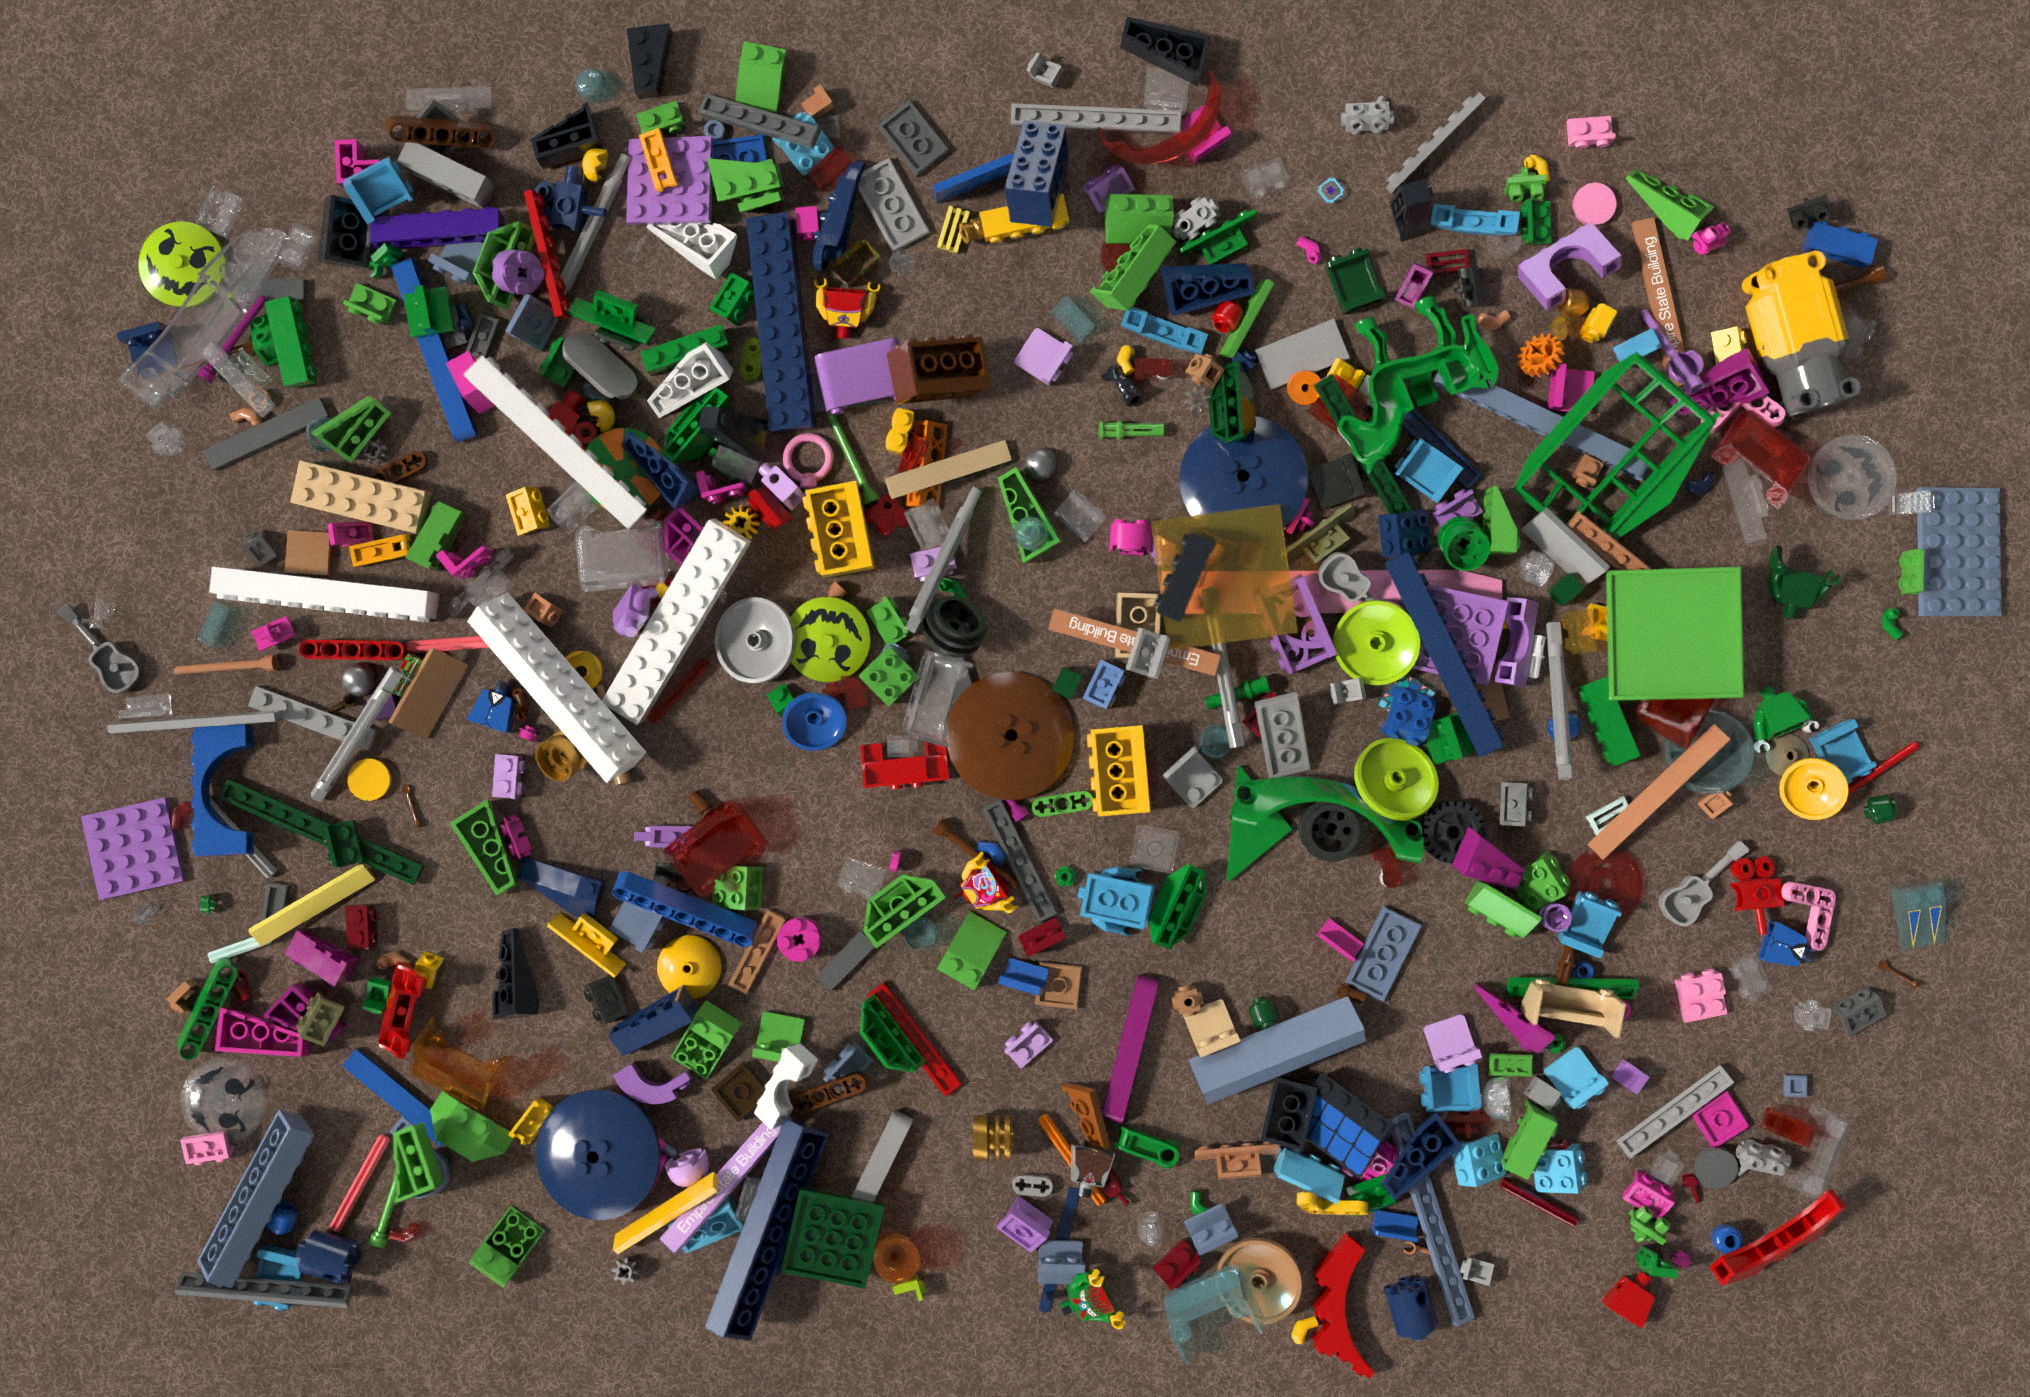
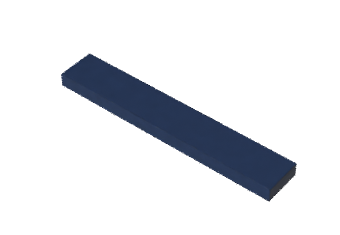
[1401,408,1482,491]

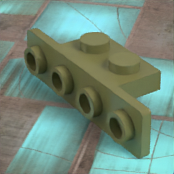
[1281,503,1356,567]

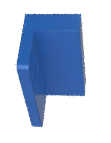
[998,958,1049,996]
[1372,1209,1419,1242]

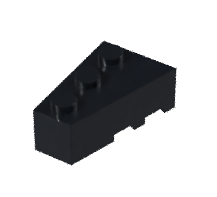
[626,23,673,99]
[531,102,603,169]
[1389,178,1433,242]
[699,407,768,463]

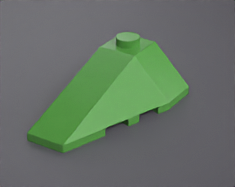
[1625,169,1714,241]

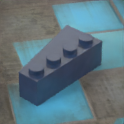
[1160,263,1255,316]
[608,985,697,1056]

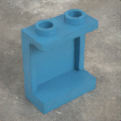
[343,157,414,224]
[1394,438,1463,503]
[1809,719,1877,784]
[1558,891,1622,959]
[1419,1064,1482,1112]
[250,1244,303,1311]

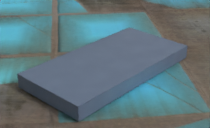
[1345,906,1422,1002]

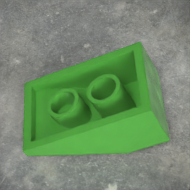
[735,41,788,114]
[1482,486,1520,556]
[937,911,1007,990]

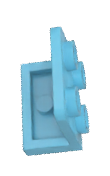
[772,112,835,175]
[1544,1047,1609,1109]
[1452,1134,1506,1187]
[1534,1143,1588,1193]

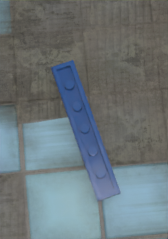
[342,1048,444,1147]

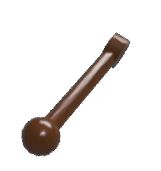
[402,785,422,828]
[1878,961,1919,988]

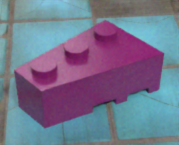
[1452,827,1525,890]
[263,982,347,1044]

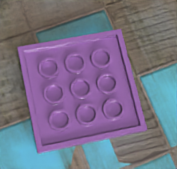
[626,136,713,225]
[1412,584,1509,685]
[81,797,186,900]

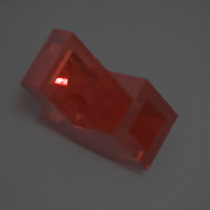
[821,676,870,710]
[1759,1107,1817,1148]

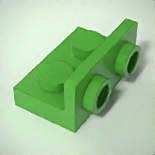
[636,101,686,134]
[343,283,398,325]

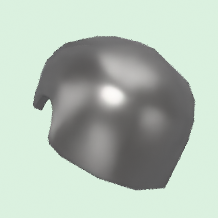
[1025,448,1058,481]
[342,662,376,697]

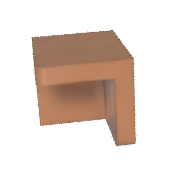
[802,84,834,120]

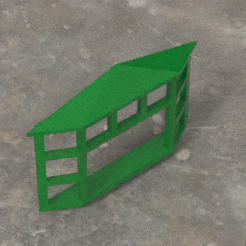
[1513,352,1720,554]

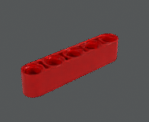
[299,640,409,661]

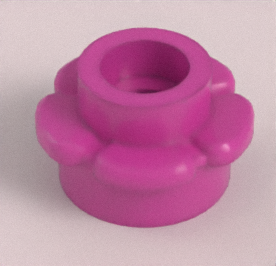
[519,725,540,743]
[1671,1250,1692,1269]

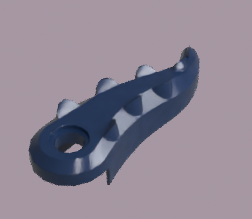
[812,160,866,272]

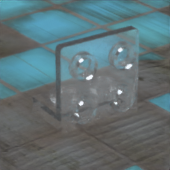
[1143,67,1189,115]

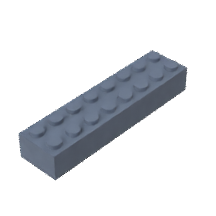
[197,1109,314,1288]

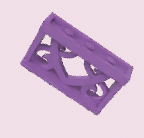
[1252,574,1337,675]

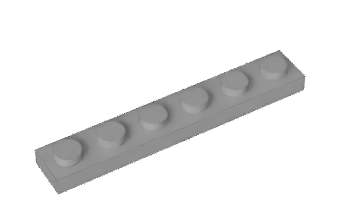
[1386,92,1485,194]
[248,686,378,751]
[1616,1065,1734,1159]

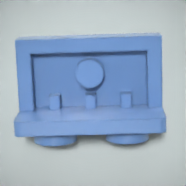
[1082,660,1126,709]

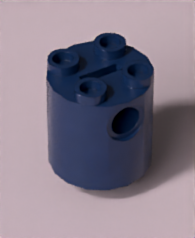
[296,1230,361,1284]
[1383,1276,1439,1341]

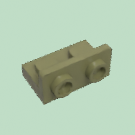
[296,992,344,1046]

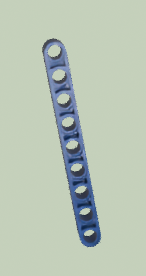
[391,258,478,443]

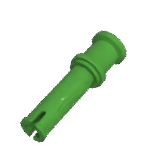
[1099,420,1164,440]

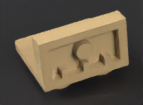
[1183,999,1241,1058]

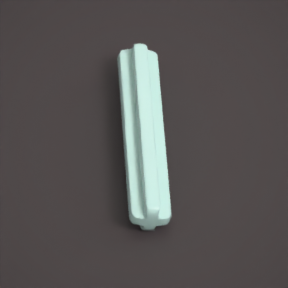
[208,937,272,963]

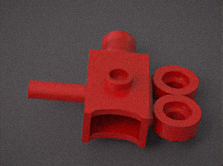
[548,390,597,452]
[1730,856,1798,935]

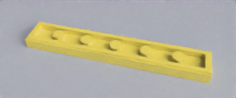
[249,862,375,946]

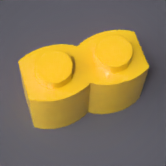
[1579,304,1618,343]
[886,407,915,456]

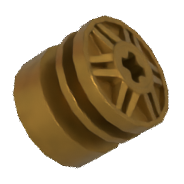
[535,730,590,782]
[973,1115,1013,1162]

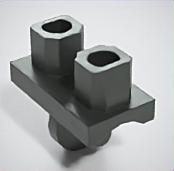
[1787,195,1832,230]
[1453,266,1489,307]

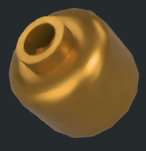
[1557,288,1589,317]

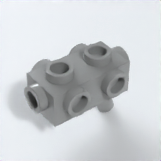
[1341,96,1394,134]
[1172,196,1221,240]
[1736,1140,1791,1176]

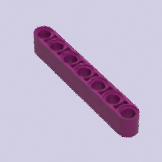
[1102,975,1159,1123]

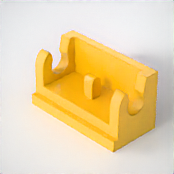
[508,1097,554,1145]

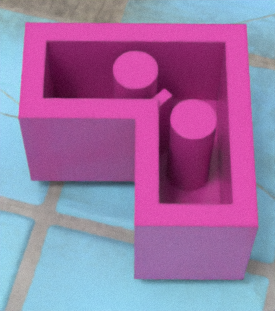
[335,139,380,189]
[446,351,495,414]

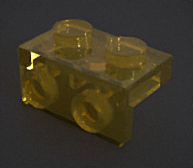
[1562,609,1597,655]

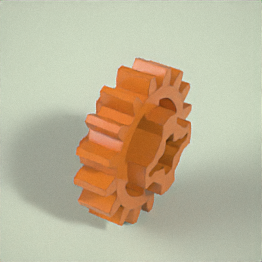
[1517,333,1565,377]

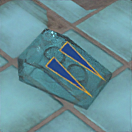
[1890,880,1946,951]

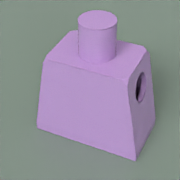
[758,463,806,511]

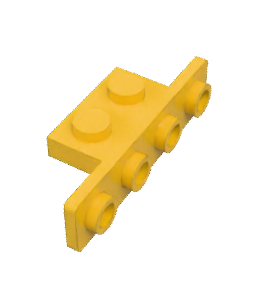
[547,912,626,977]

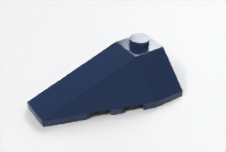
[621,431,699,509]
[518,857,606,920]
[1381,1113,1462,1200]

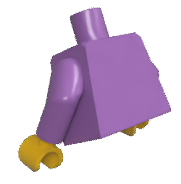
[613,582,668,637]

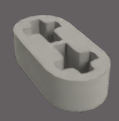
[1012,1173,1053,1197]

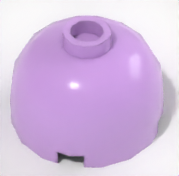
[665,1148,710,1187]

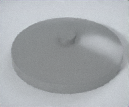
[715,597,796,683]

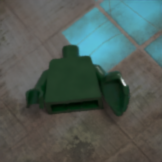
[1768,545,1841,620]

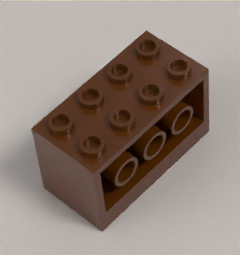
[887,334,991,405]

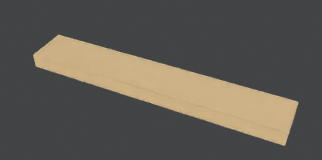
[885,440,1012,499]

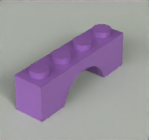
[1495,597,1539,687]

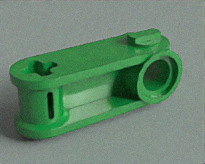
[1115,1126,1180,1170]

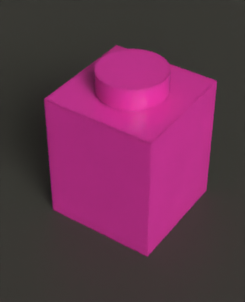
[795,206,820,241]

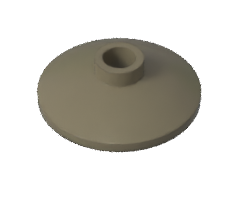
[1766,734,1809,776]

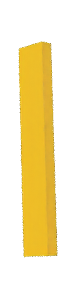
[613,1172,718,1254]

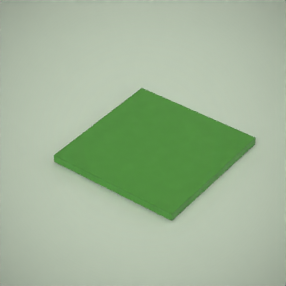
[1606,567,1744,700]

